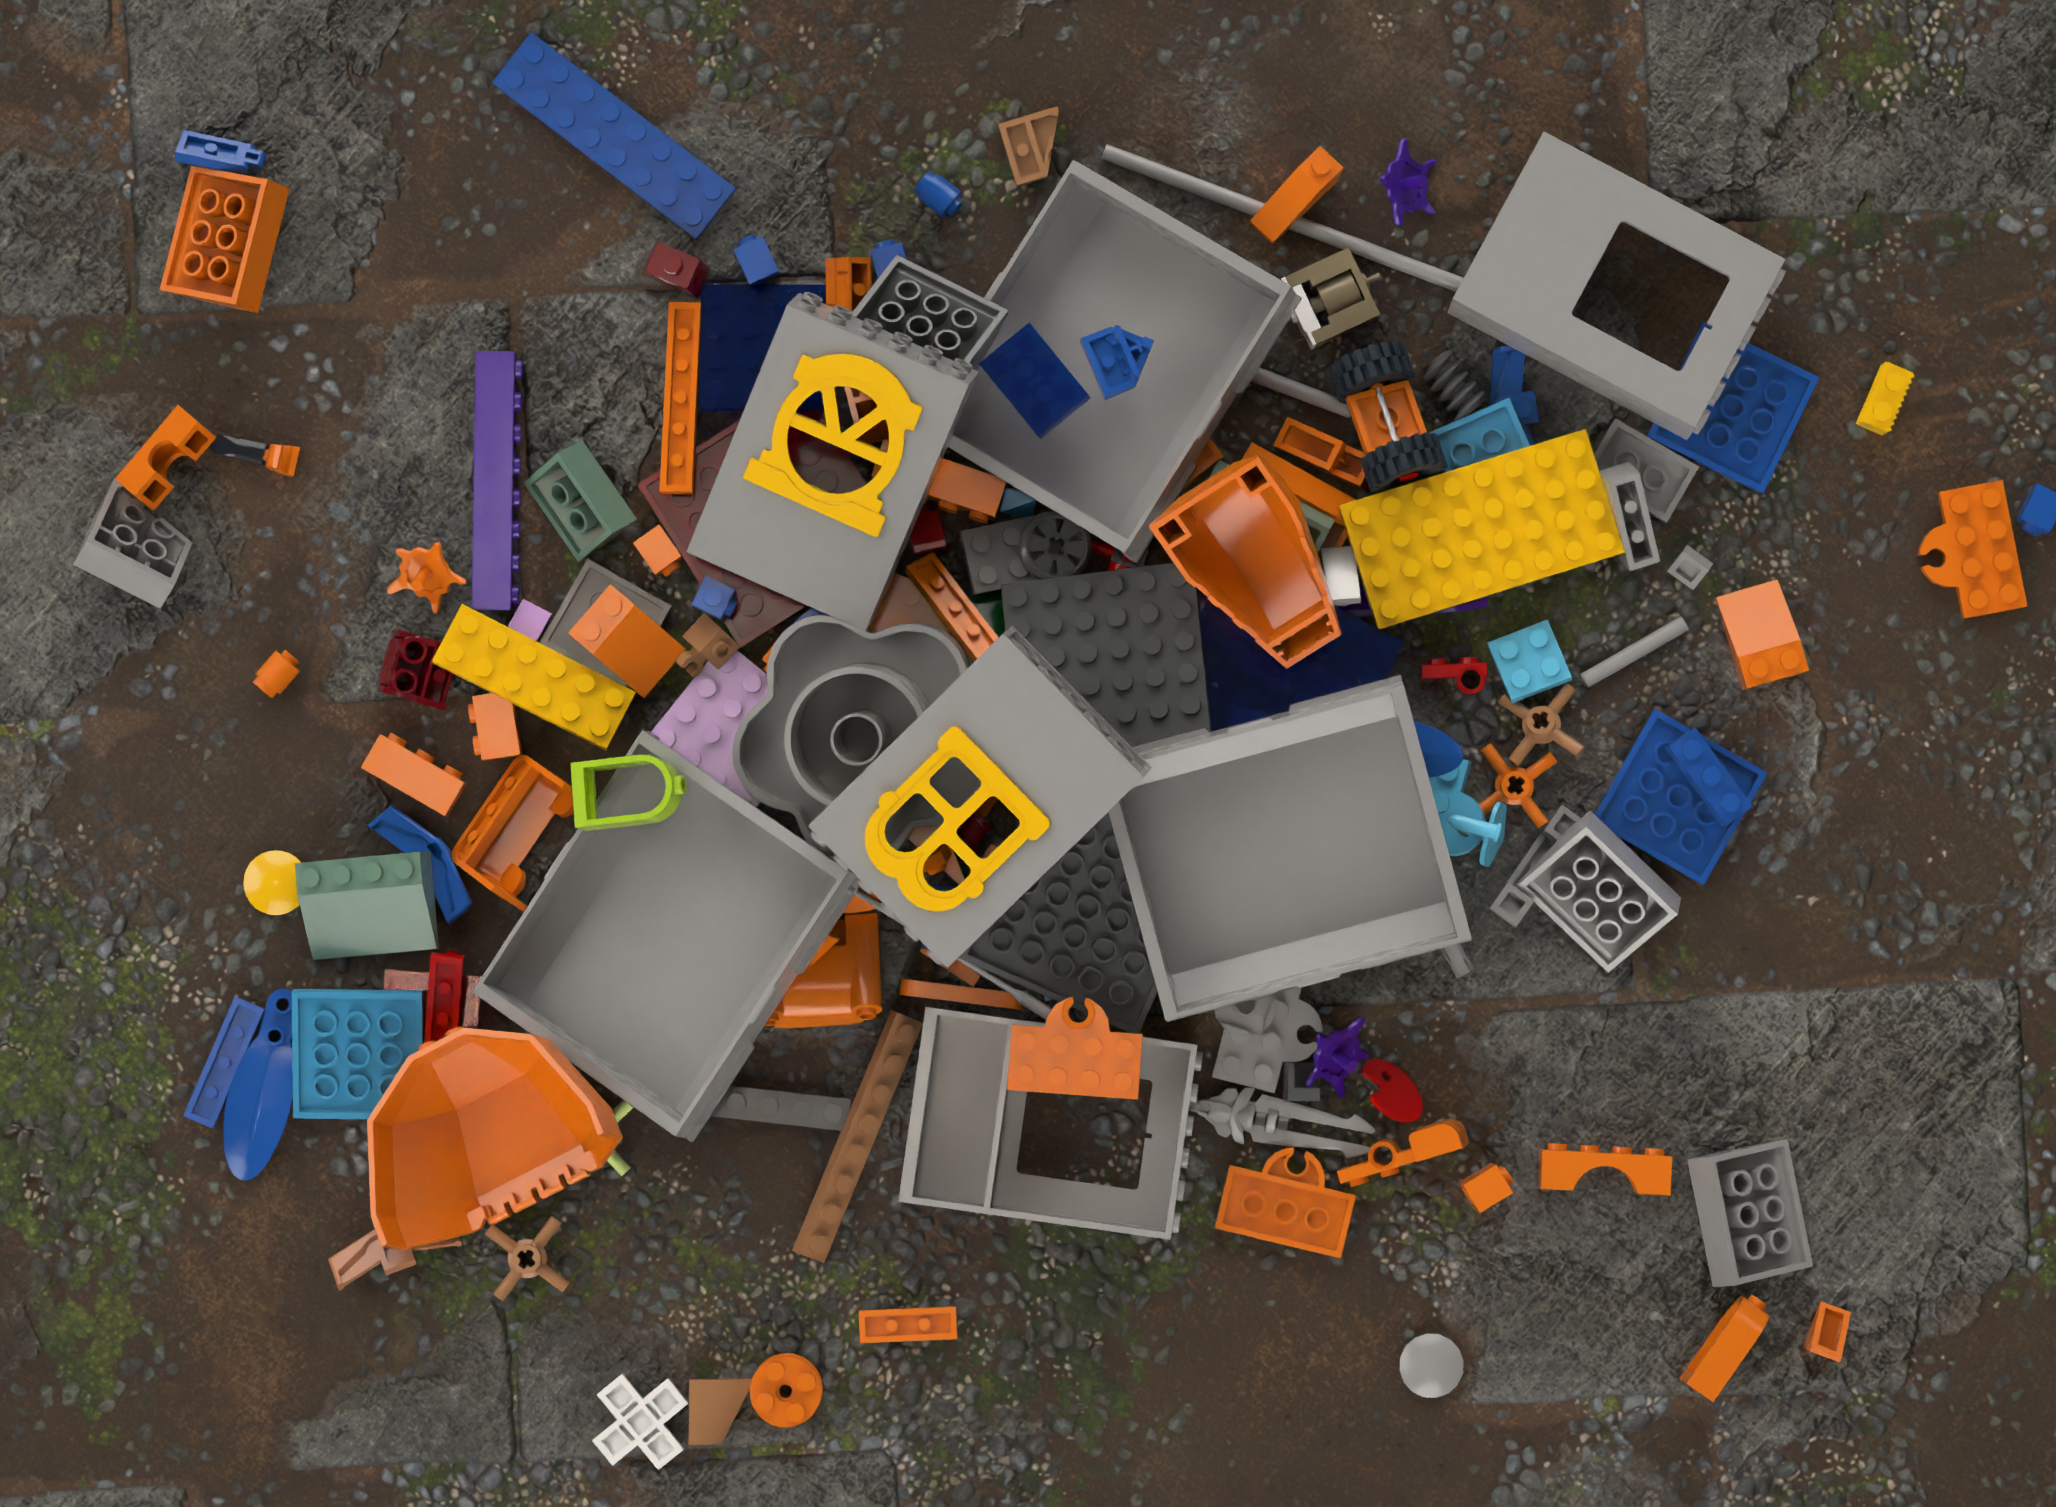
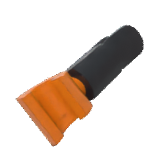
[209,434,300,477]

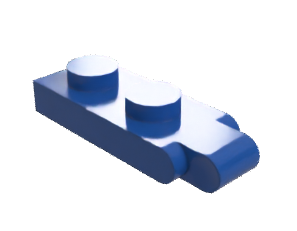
[175,130,267,175]

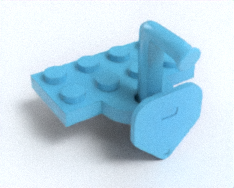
[1429,759,1507,867]

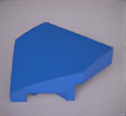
[1080,325,1154,400]

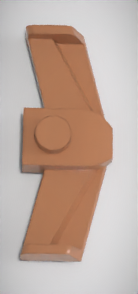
[328,1229,462,1291]

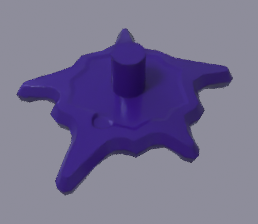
[1379,138,1437,227]
[1306,1016,1370,1098]

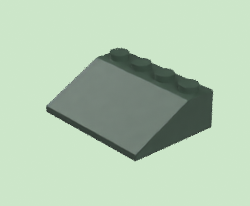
[295,852,439,960]

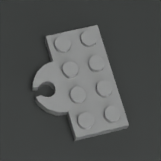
[1212,986,1323,1093]

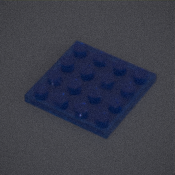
[699,284,826,412]

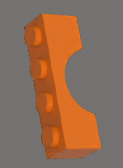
[1538,1143,1672,1196]

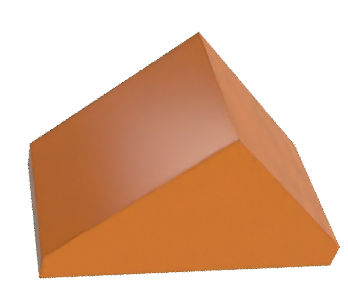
[1803,1301,1851,1362]

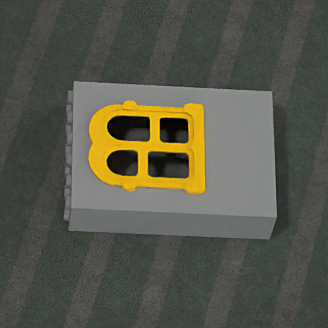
[808,625,1152,968]

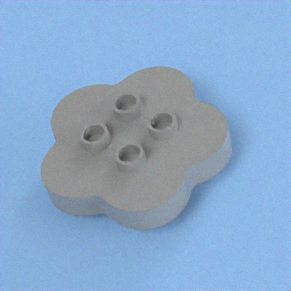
[732,614,981,863]

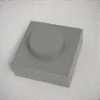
[1667,545,1713,590]

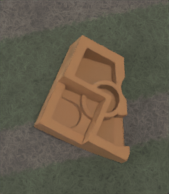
[688,1378,752,1445]

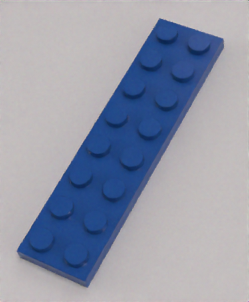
[492,32,736,240]

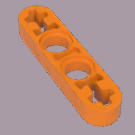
[899,979,1025,1010]

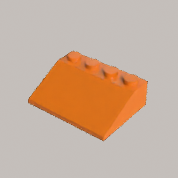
[160,165,290,313]

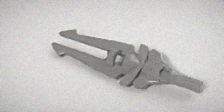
[1189,1088,1375,1158]

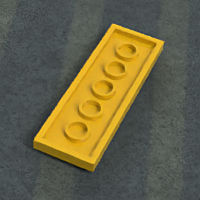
[432,604,636,751]

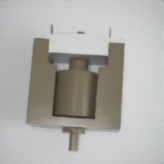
[1281,247,1381,350]

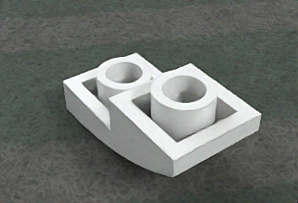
[1321,546,1361,606]

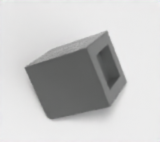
[1283,1062,1320,1102]

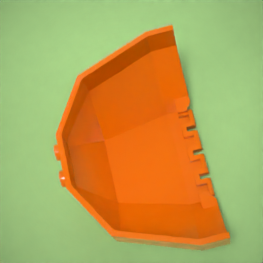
[367,1026,623,1251]

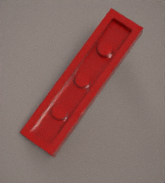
[424,950,464,1043]

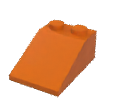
[1715,579,1809,690]
[568,584,686,698]

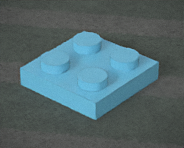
[1487,619,1572,704]

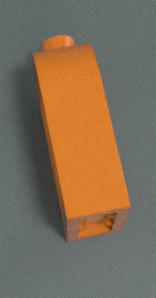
[1679,1294,1769,1402]

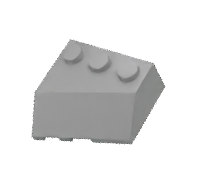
[73,478,192,609]

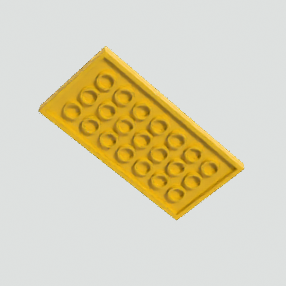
[1338,429,1625,630]

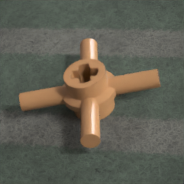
[1499,683,1585,767]
[485,1216,570,1301]

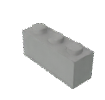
[1599,462,1660,571]

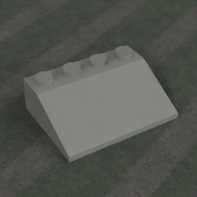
[1517,811,1681,973]
[1687,1139,1813,1287]

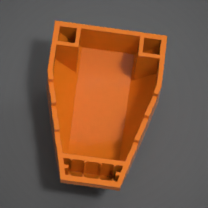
[1149,455,1342,669]

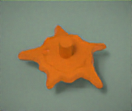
[387,542,466,614]

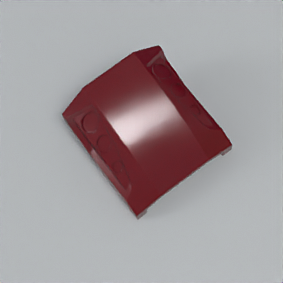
[378,629,453,711]

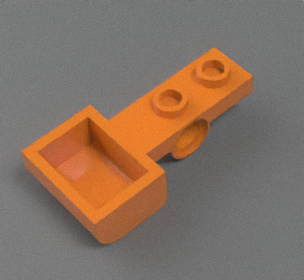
[1337,1119,1470,1187]

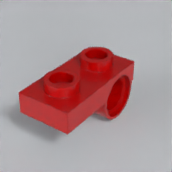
[1419,657,1487,695]

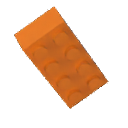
[871,439,1007,525]

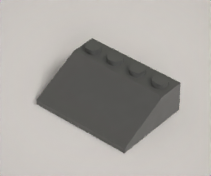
[852,255,1009,371]

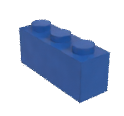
[1665,728,1753,827]

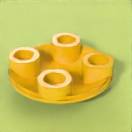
[243,850,301,915]

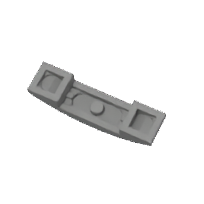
[1489,805,1580,928]

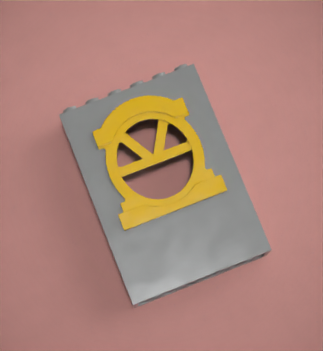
[686,292,979,631]

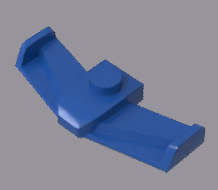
[1487,346,1539,446]
[367,805,473,925]

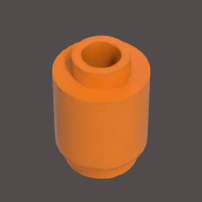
[253,650,300,698]

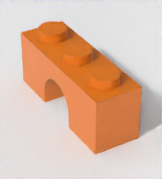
[115,405,216,511]

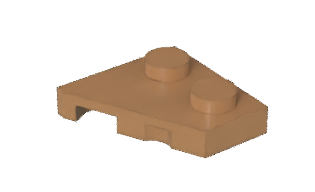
[998,106,1059,187]

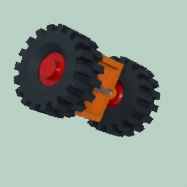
[1328,341,1448,494]

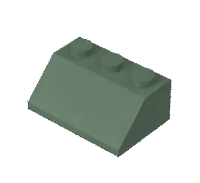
[524,440,637,562]

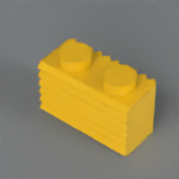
[1856,362,1915,435]

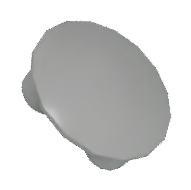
[1399,1333,1464,1398]

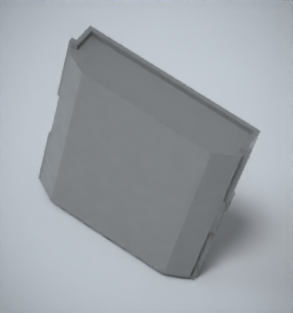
[948,160,1302,563]
[1109,675,1472,1022]
[472,730,860,1142]

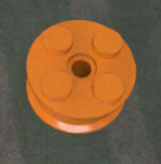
[750,1353,823,1428]

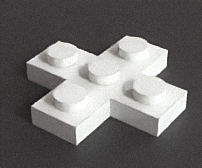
[592,1373,689,1470]

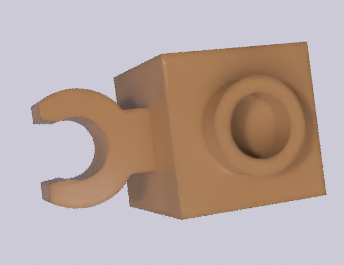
[676,613,740,678]

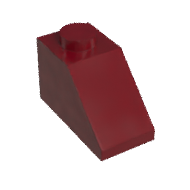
[911,506,947,557]

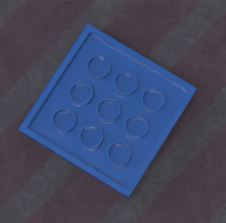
[1647,321,1819,494]
[1594,709,1767,885]

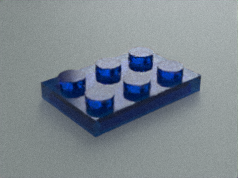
[979,323,1091,439]

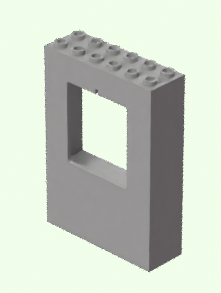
[1447,132,1786,440]
[898,1007,1203,1240]

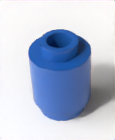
[914,171,963,218]

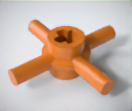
[1479,743,1557,828]

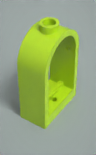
[570,754,687,831]

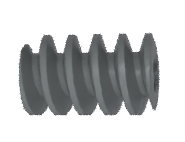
[1420,349,1485,421]

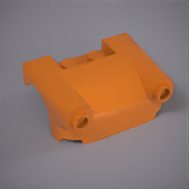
[764,913,883,1028]

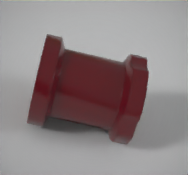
[958,813,994,853]

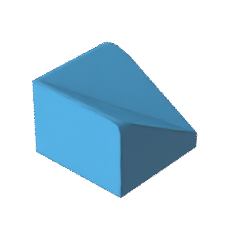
[1000,488,1036,517]

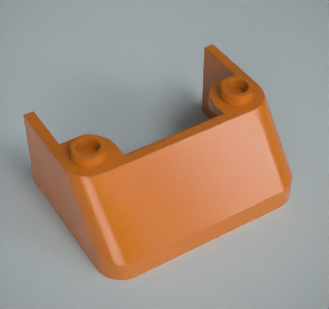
[452,755,574,912]

